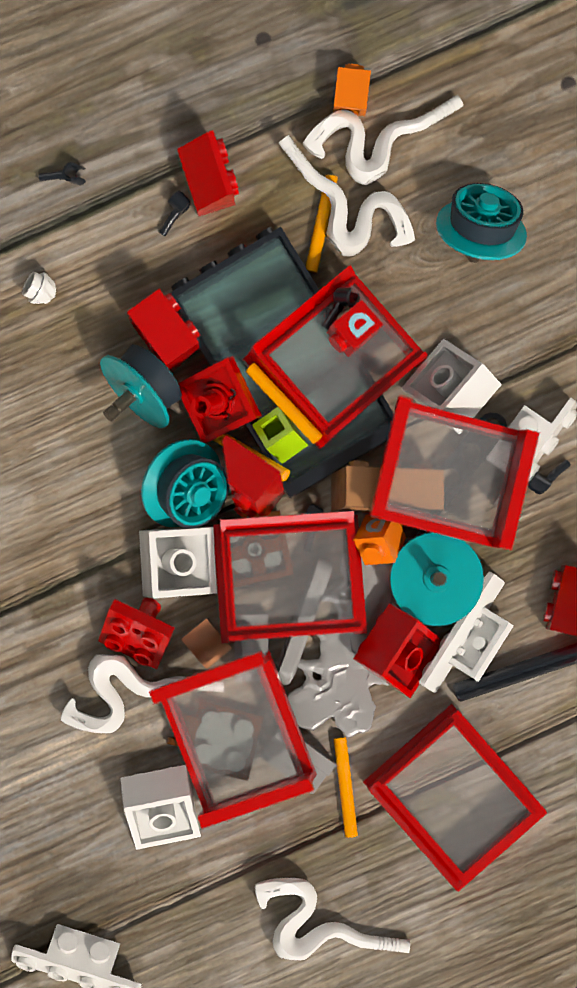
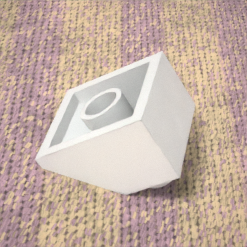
[402,339,502,434]
[139,527,217,598]
[121,765,201,850]

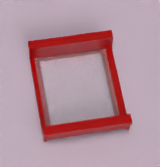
[242,264,428,449]
[369,396,540,550]
[213,511,367,644]
[149,651,317,829]
[363,703,547,892]

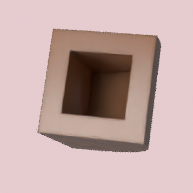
[181,618,233,669]

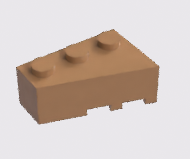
[331,461,444,513]

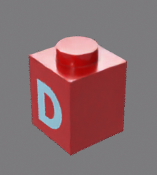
[327,300,384,357]

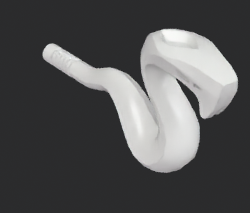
[303,95,463,185]
[279,135,415,256]
[61,654,224,733]
[255,878,410,960]

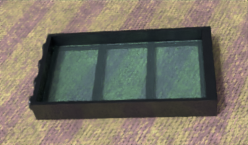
[170,227,394,499]

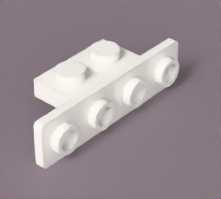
[486,398,577,508]
[419,571,513,693]
[11,924,142,988]

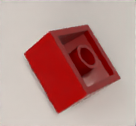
[127,289,201,373]
[222,435,285,518]
[543,565,577,637]
[353,603,441,698]

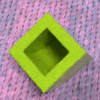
[252,407,308,464]

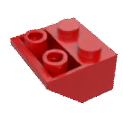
[177,130,239,217]

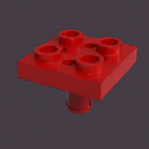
[178,356,262,443]
[98,598,175,670]

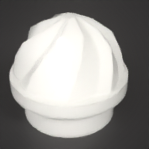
[22,272,56,304]

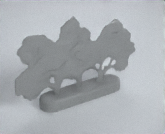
[276,553,403,737]

